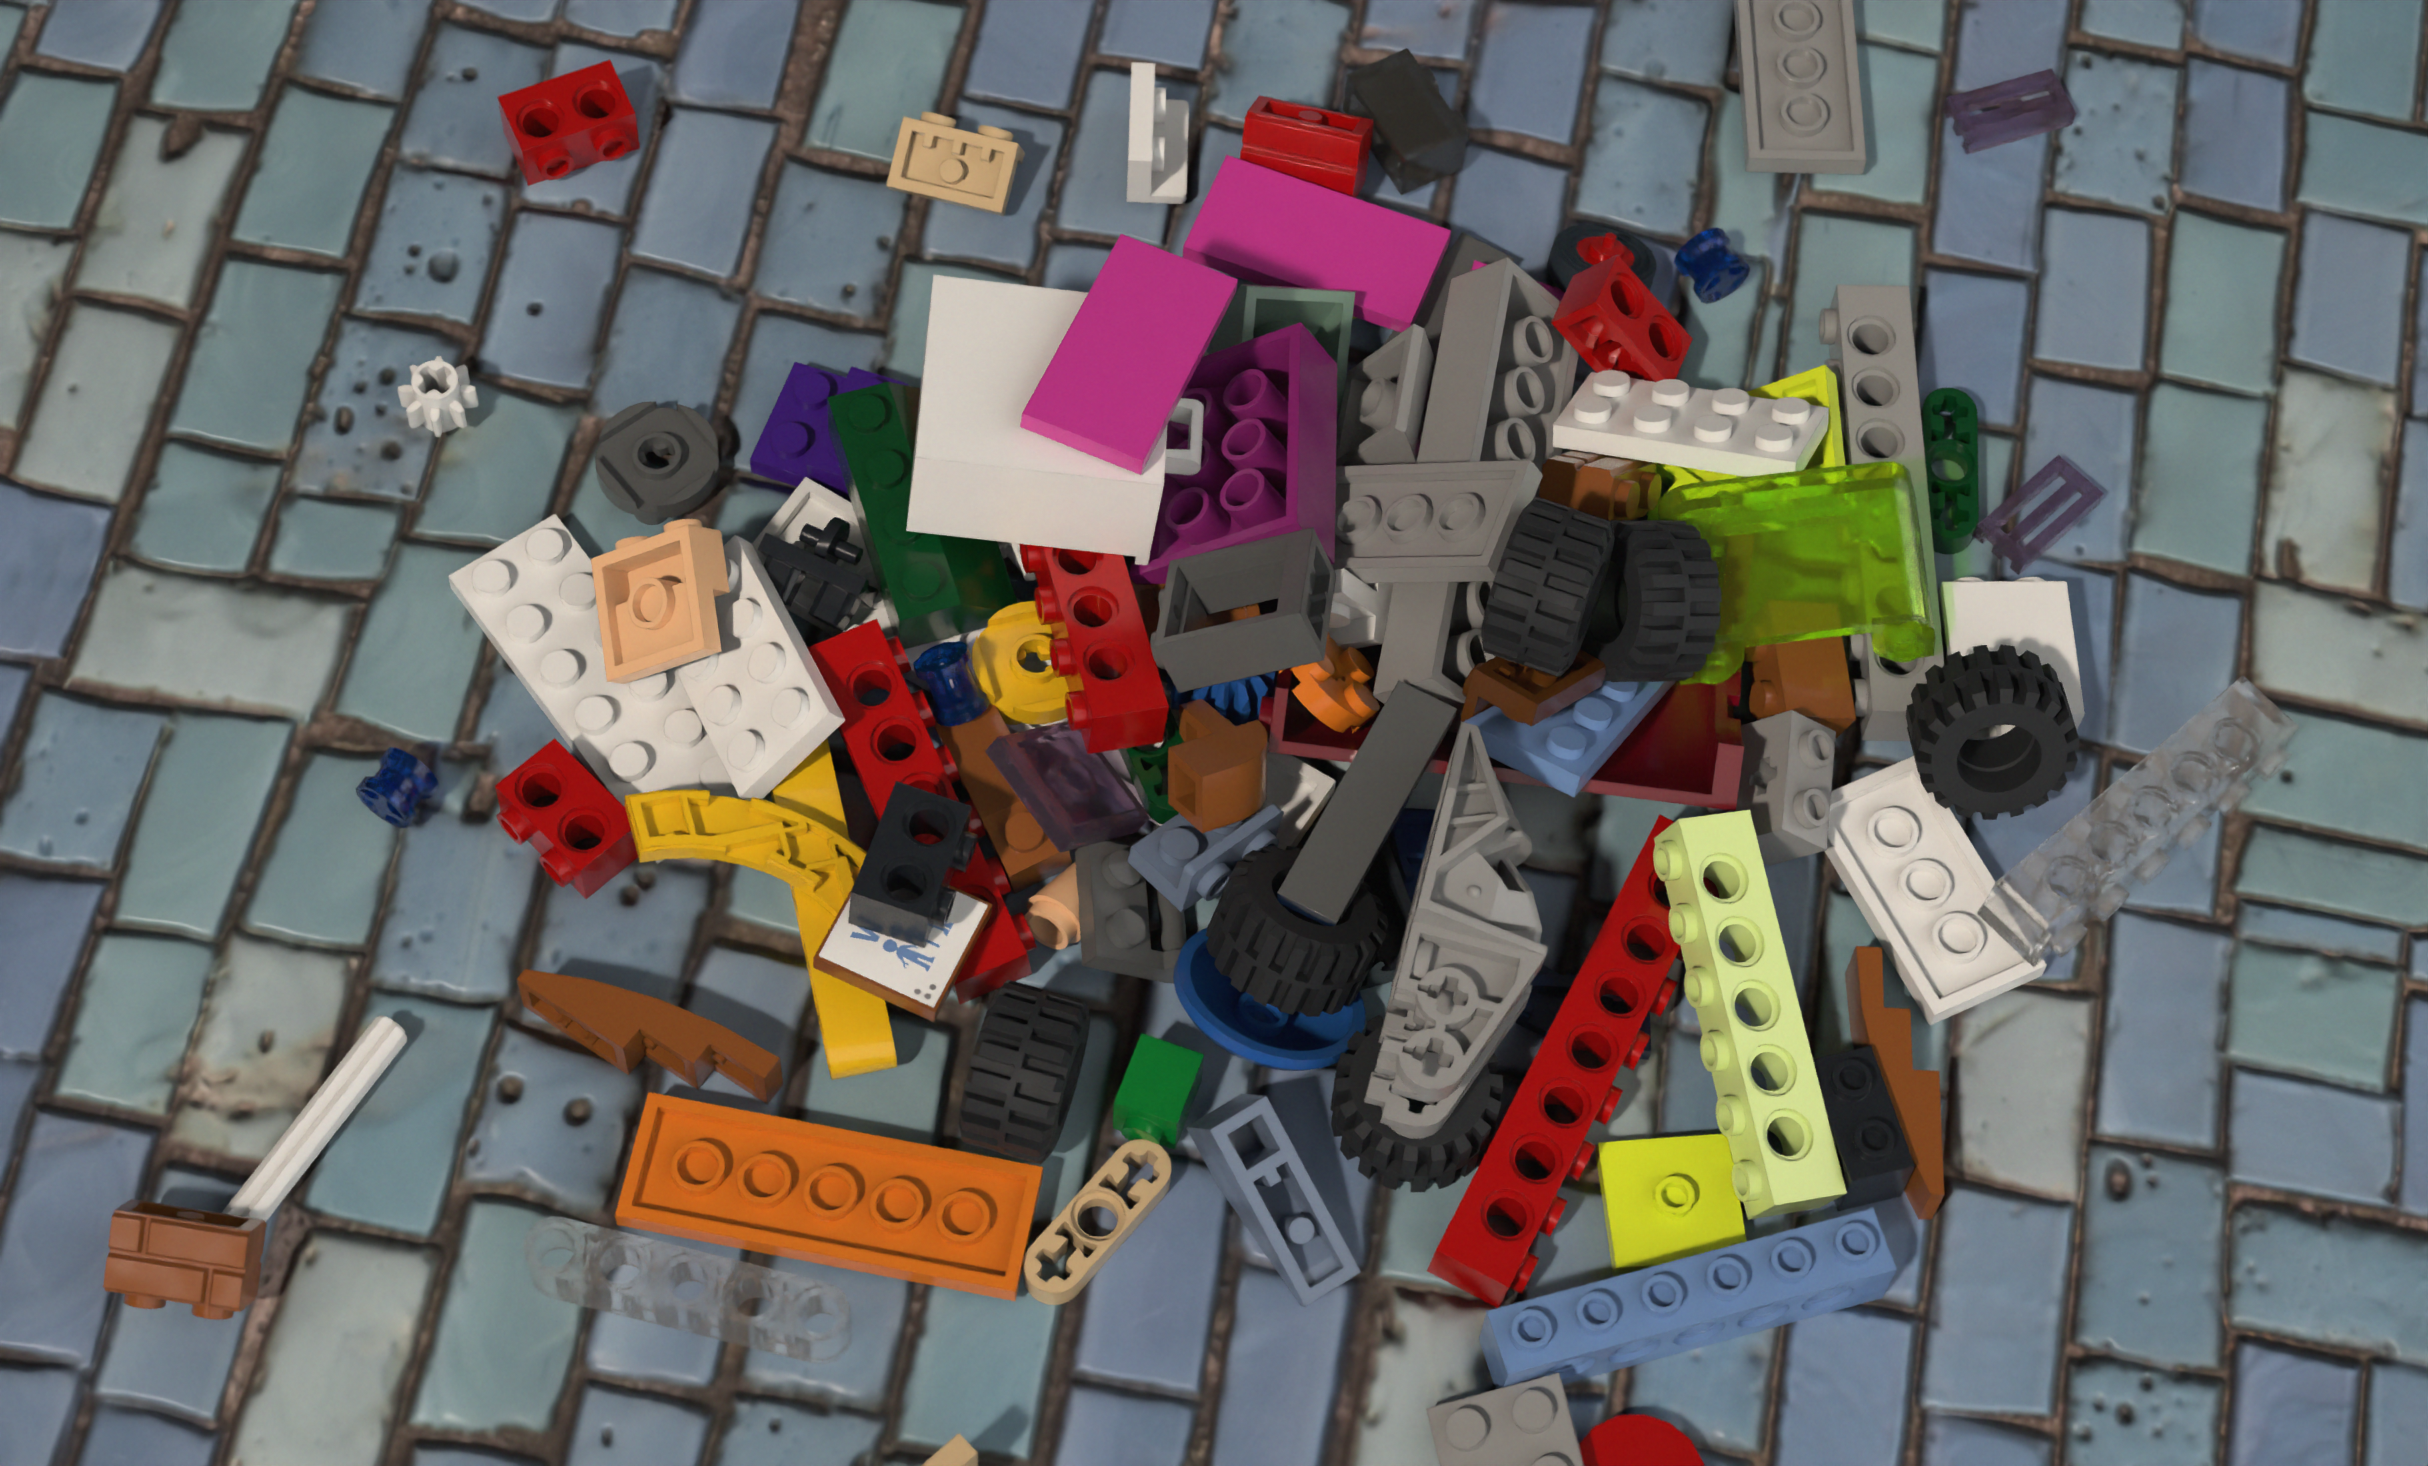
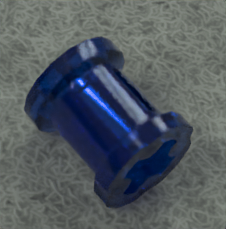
[913,641,990,727]

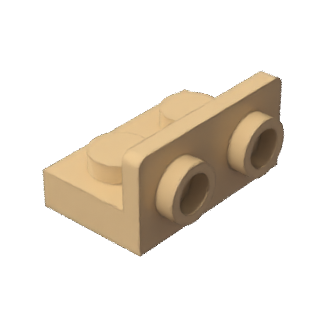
[886,112,1025,216]

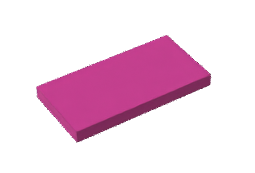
[1183,155,1451,333]
[1020,234,1238,475]

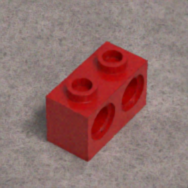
[497,60,640,186]
[1551,254,1693,382]
[495,738,638,899]

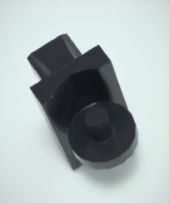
[757,517,879,631]

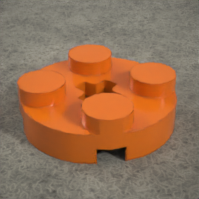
[1278,631,1380,733]

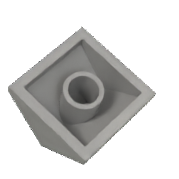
[1336,324,1436,466]

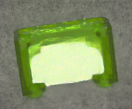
[1658,461,1936,685]

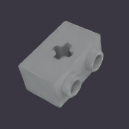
[1728,710,1836,866]

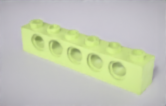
[1653,810,1847,1220]

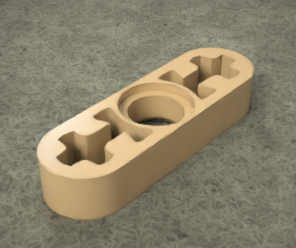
[1023,1139,1171,1305]

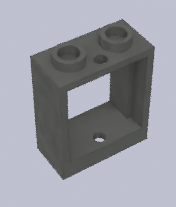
[1151,527,1336,693]

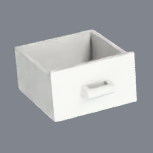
[906,275,1204,565]

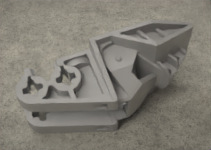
[1364,722,1548,1139]

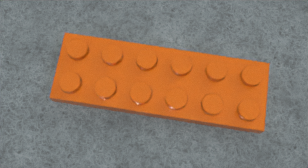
[615,1092,1043,1301]

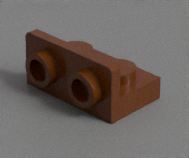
[1460,649,1606,727]

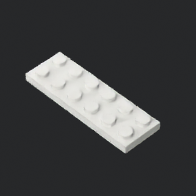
[448,514,765,864]

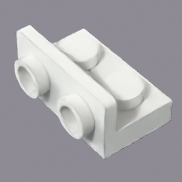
[1127,62,1189,204]

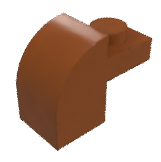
[1168,699,1267,833]

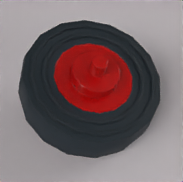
[1547,224,1657,293]

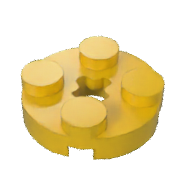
[971,601,1088,725]

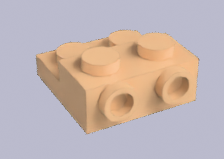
[591,519,730,684]

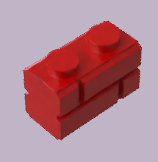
[1240,95,1374,198]

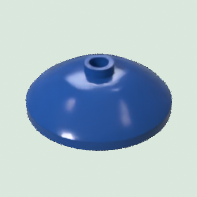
[1173,928,1366,1071]

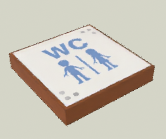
[813,883,993,1022]

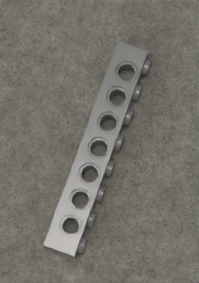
[1819,284,1944,741]

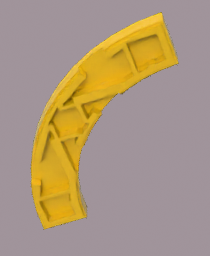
[625,789,867,918]

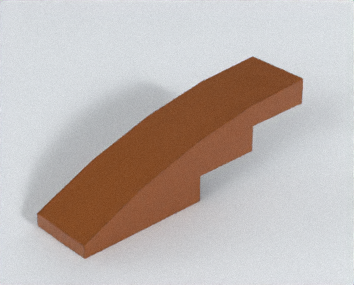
[1845,946,1944,1220]
[517,969,783,1105]

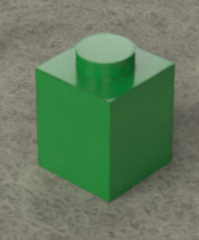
[1113,1033,1204,1150]

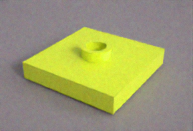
[1595,1134,1747,1276]

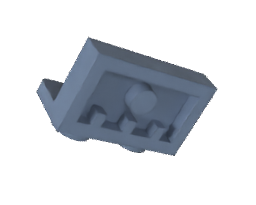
[1127,803,1284,913]

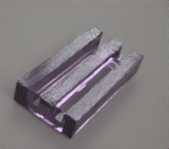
[1943,68,2076,155]
[1973,455,2104,575]

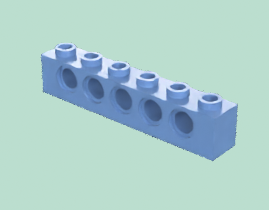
[1479,1208,1897,1389]

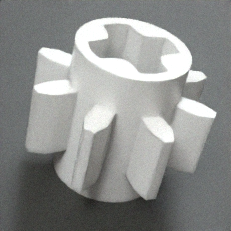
[398,356,479,437]

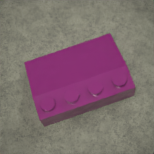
[1130,322,1337,584]

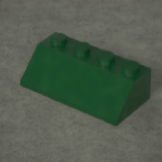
[827,382,1018,650]

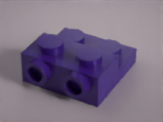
[750,362,909,502]

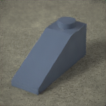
[1186,1094,1361,1307]

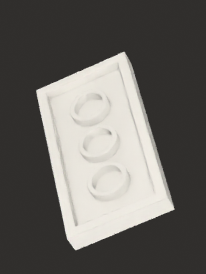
[1553,370,1829,485]
[674,535,845,801]
[1825,756,2047,1025]

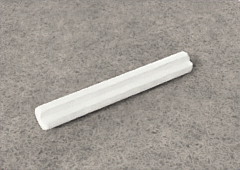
[222,1015,407,1222]

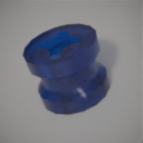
[1674,227,1750,304]
[355,747,440,828]

